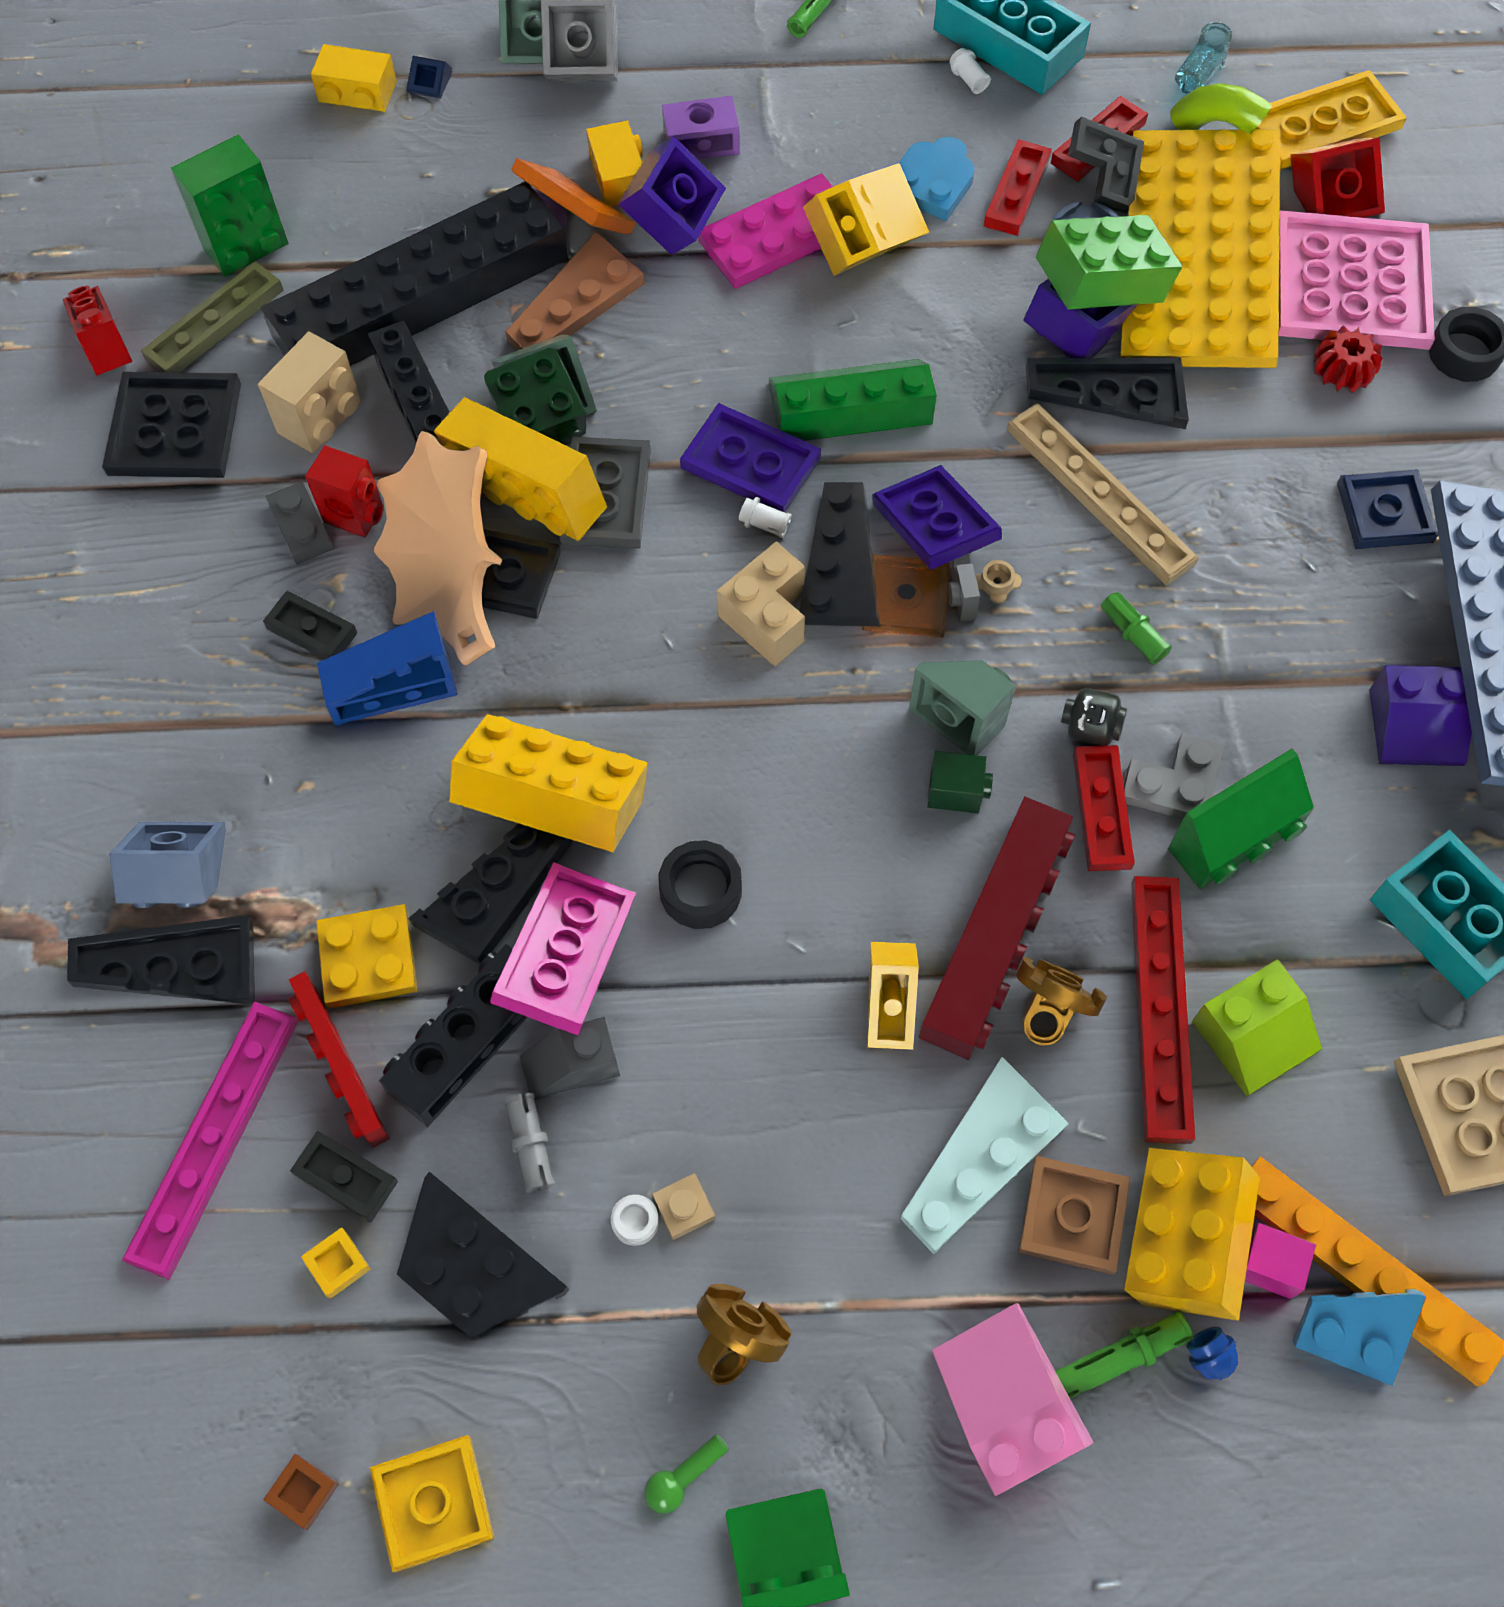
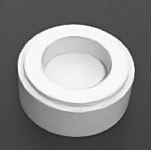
[611,1195,659,1246]

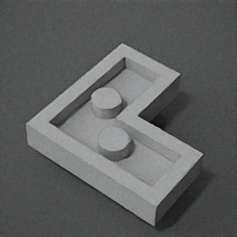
[1124,733,1224,819]

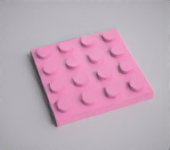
[1278,210,1435,350]

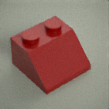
[1290,137,1385,218]

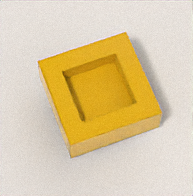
[301,1227,371,1299]

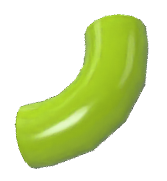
[1170,83,1272,134]

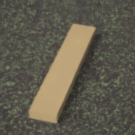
[1007,403,1199,586]

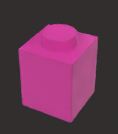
[1245,1223,1316,1299]

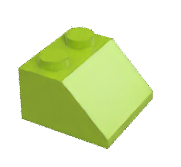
[1192,959,1322,1097]

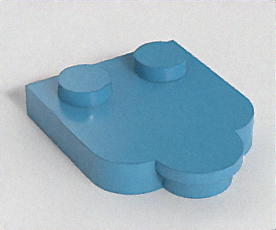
[899,137,975,221]

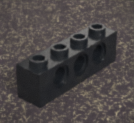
[368,320,450,446]
[379,944,528,1128]

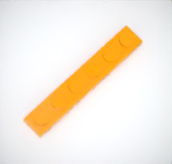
[1251,1156,1504,1387]

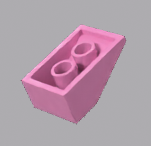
[932,1303,1094,1496]

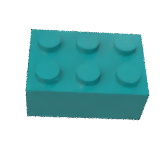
[1369,830,1504,1000]

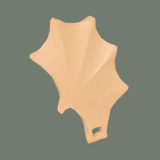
[374,431,502,666]

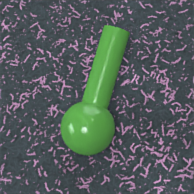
[644,1434,729,1514]

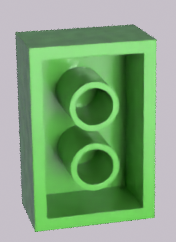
[1036,215,1183,310]

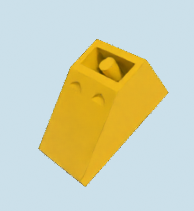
[803,163,929,276]

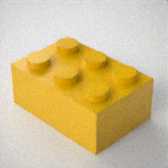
[1124,1148,1260,1321]

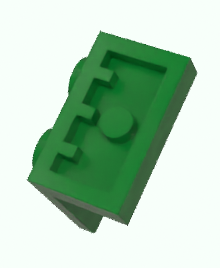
[725,1488,850,1607]

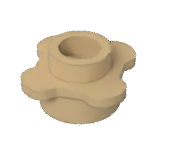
[975,560,1022,604]

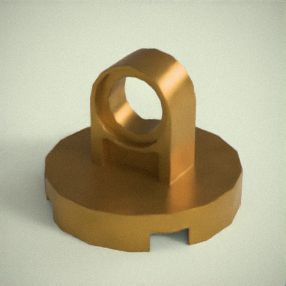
[1015,957,1107,1046]
[696,1283,792,1386]

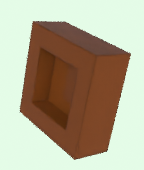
[263,1454,339,1530]

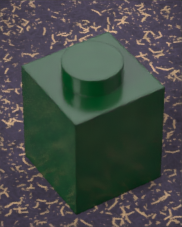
[927,751,993,814]

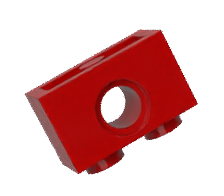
[305,445,384,538]

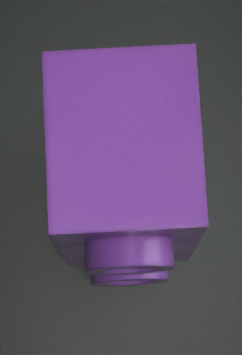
[662,96,740,160]

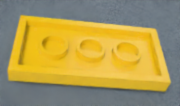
[1256,70,1407,170]

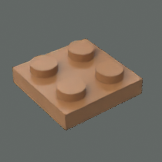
[1018,1156,1130,1275]

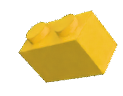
[311,44,397,112]
[586,120,643,207]

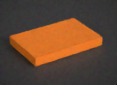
[511,158,636,235]

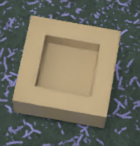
[652,1173,716,1240]

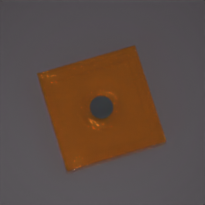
[862,554,950,638]

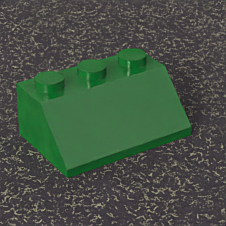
[1168,748,1314,889]

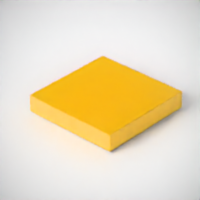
[369,1435,495,1573]

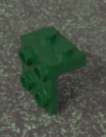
[484,348,586,445]

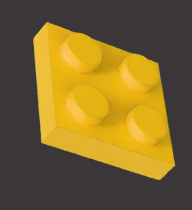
[316,904,418,1009]

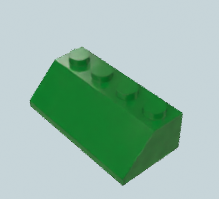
[769,359,937,441]

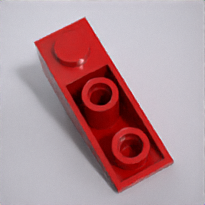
[63,286,133,376]

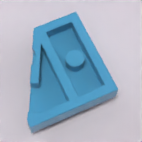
[1293,1289,1426,1386]

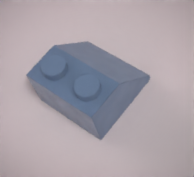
[109,822,226,908]

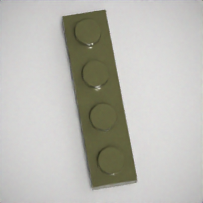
[141,261,284,373]

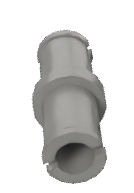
[504,1093,556,1193]

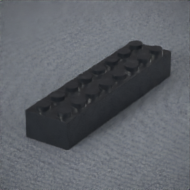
[261,181,568,366]

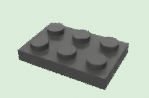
[559,437,651,548]

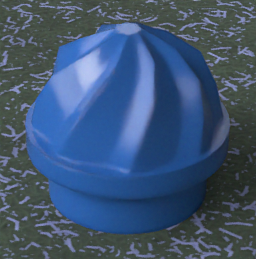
[1186,1327,1238,1380]

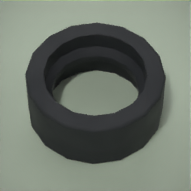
[1429,307,1504,382]
[658,840,742,929]

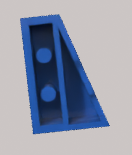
[317,611,458,725]

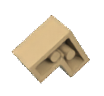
[717,541,805,667]

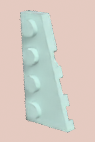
[901,1057,1069,1254]

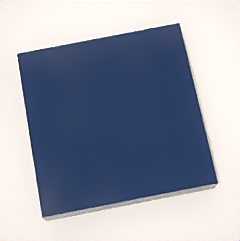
[1337,469,1438,549]

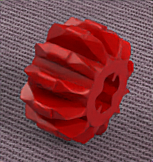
[1314,326,1383,393]

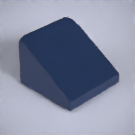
[406,56,452,99]

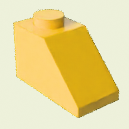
[867,942,919,1049]

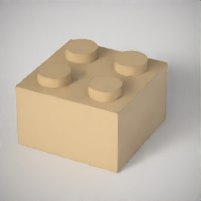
[258,331,362,454]

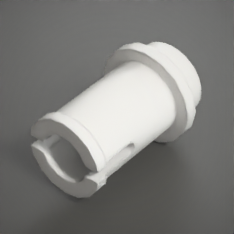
[950,48,991,94]
[739,497,792,539]

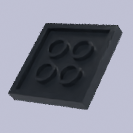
[102,372,241,478]

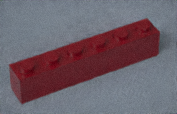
[919,796,1075,1060]

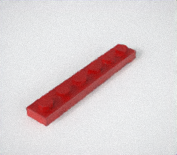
[1131,876,1195,1144]

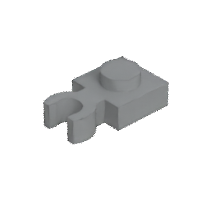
[948,554,980,622]

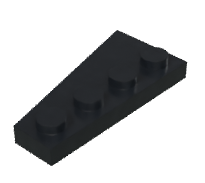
[1026,358,1189,430]
[799,482,881,627]
[408,824,574,964]
[67,915,255,1005]

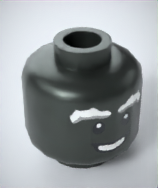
[1061,688,1127,746]

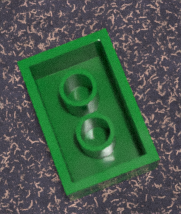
[171,134,289,277]

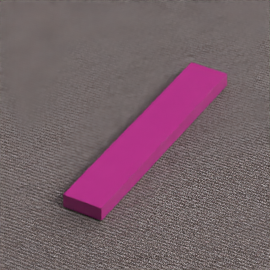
[122,1002,299,1280]

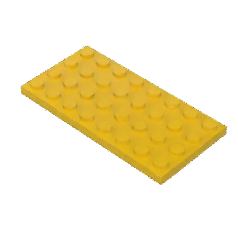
[1120,129,1280,368]

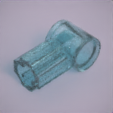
[1174,22,1232,94]

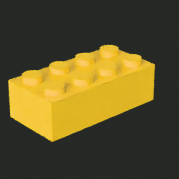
[434,397,607,541]
[449,714,648,852]

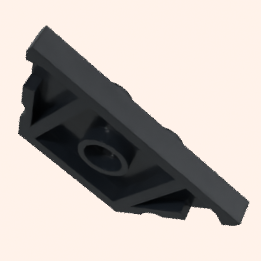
[397,1171,569,1339]

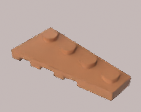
[505,232,645,351]

